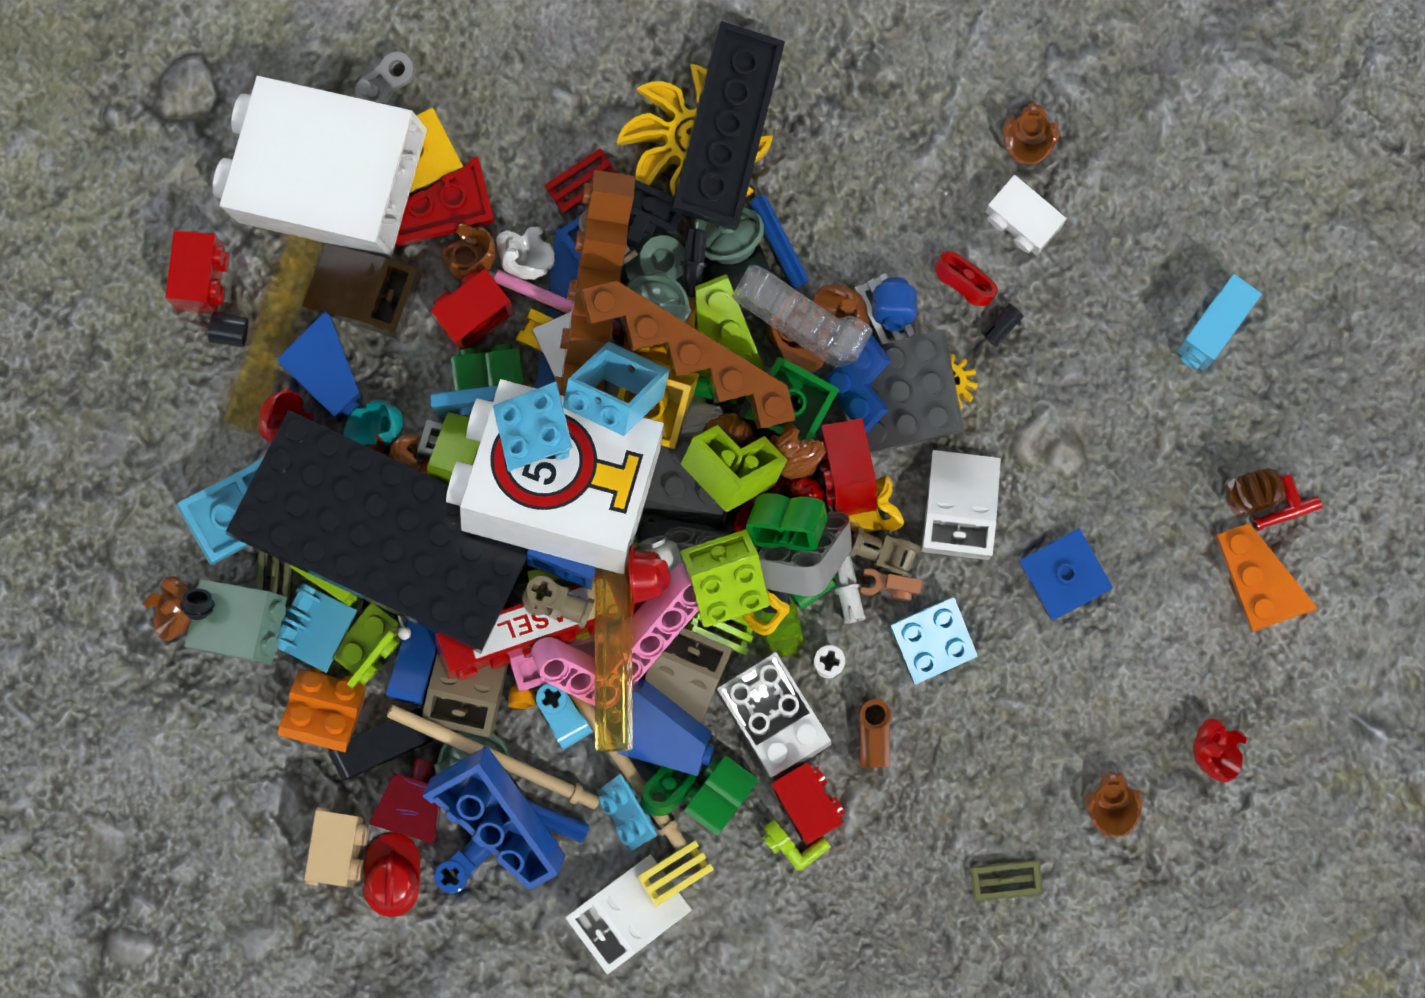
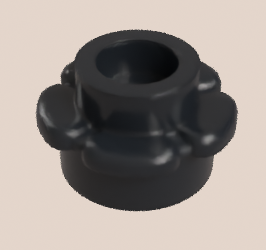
[180,589,215,620]

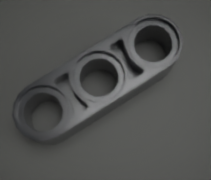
[328,708,434,781]

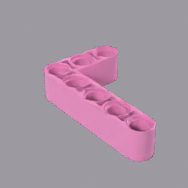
[531,563,698,709]

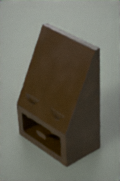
[302,243,422,340]

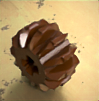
[1224,468,1286,516]

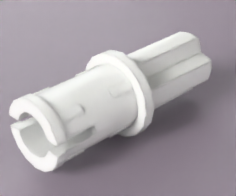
[834,556,866,624]

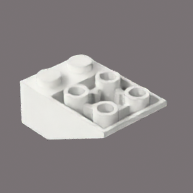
[921,450,1001,560]
[717,652,831,781]
[566,854,692,975]

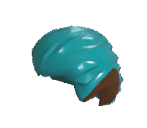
[342,400,403,454]

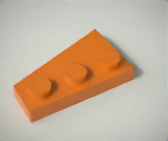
[1215,523,1318,632]

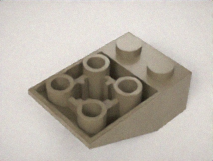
[644,628,733,724]
[422,652,508,738]

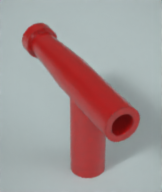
[1253,474,1323,531]

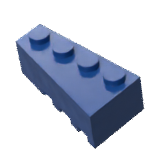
[422,746,566,890]

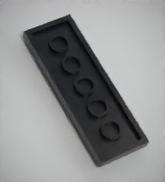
[670,21,785,231]

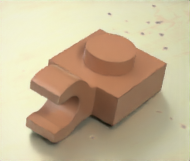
[860,569,923,601]

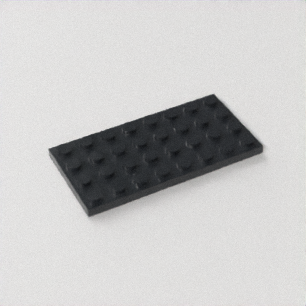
[226,410,529,654]

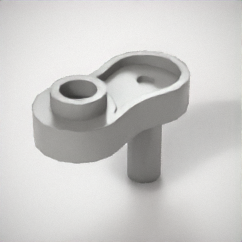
[355,51,416,104]

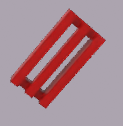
[544,148,618,215]

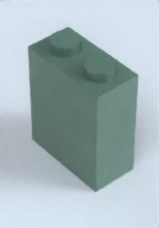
[184,579,287,665]

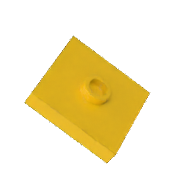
[409,107,463,196]

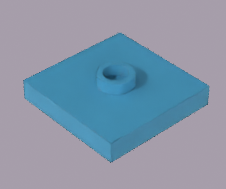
[430,386,498,418]

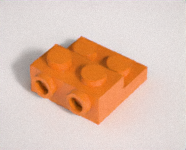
[278,667,366,753]

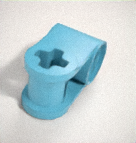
[536,683,593,750]

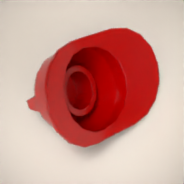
[628,544,671,618]
[364,833,420,917]

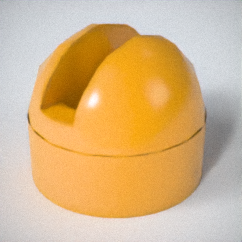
[508,684,536,709]

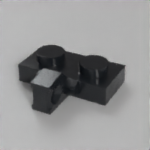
[627,179,683,250]

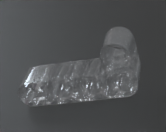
[732,265,873,367]

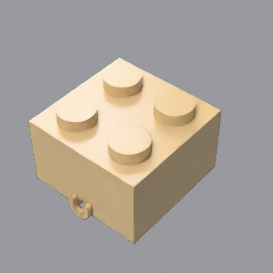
[304,807,369,887]

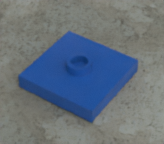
[1018,528,1113,621]

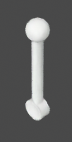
[398,615,411,640]

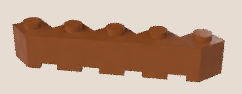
[554,170,635,400]
[580,281,796,429]

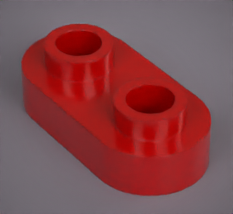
[934,251,998,306]

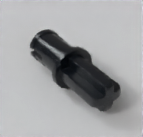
[680,229,708,297]

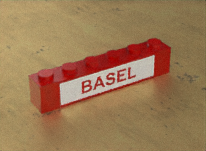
[435,568,645,681]

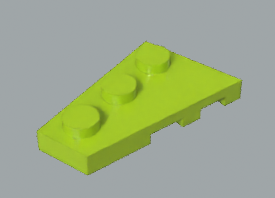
[695,274,765,377]

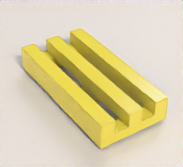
[637,840,714,907]

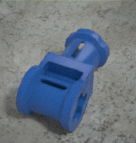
[434,840,493,894]

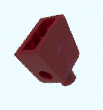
[369,758,441,844]

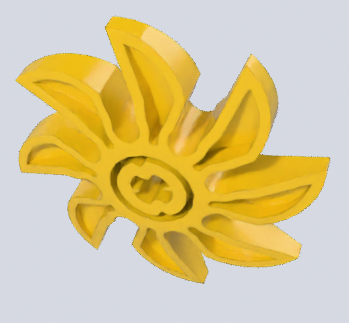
[617,64,773,197]

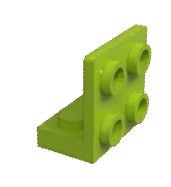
[680,529,770,627]
[334,603,402,688]

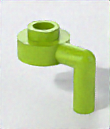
[762,820,831,870]

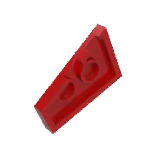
[395,156,495,247]

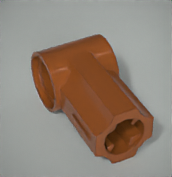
[858,699,891,767]

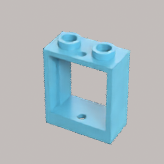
[1176,274,1262,371]
[563,341,670,436]

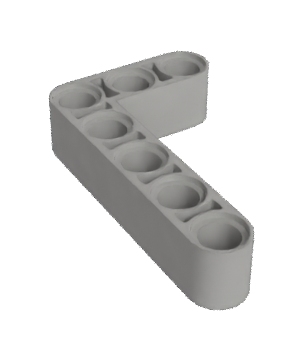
[664,512,852,597]

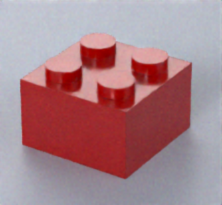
[165,230,229,314]
[430,268,515,351]
[818,418,877,516]
[770,762,846,846]

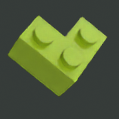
[427,412,480,485]
[681,425,787,512]

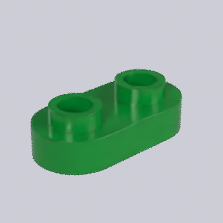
[641,766,696,816]

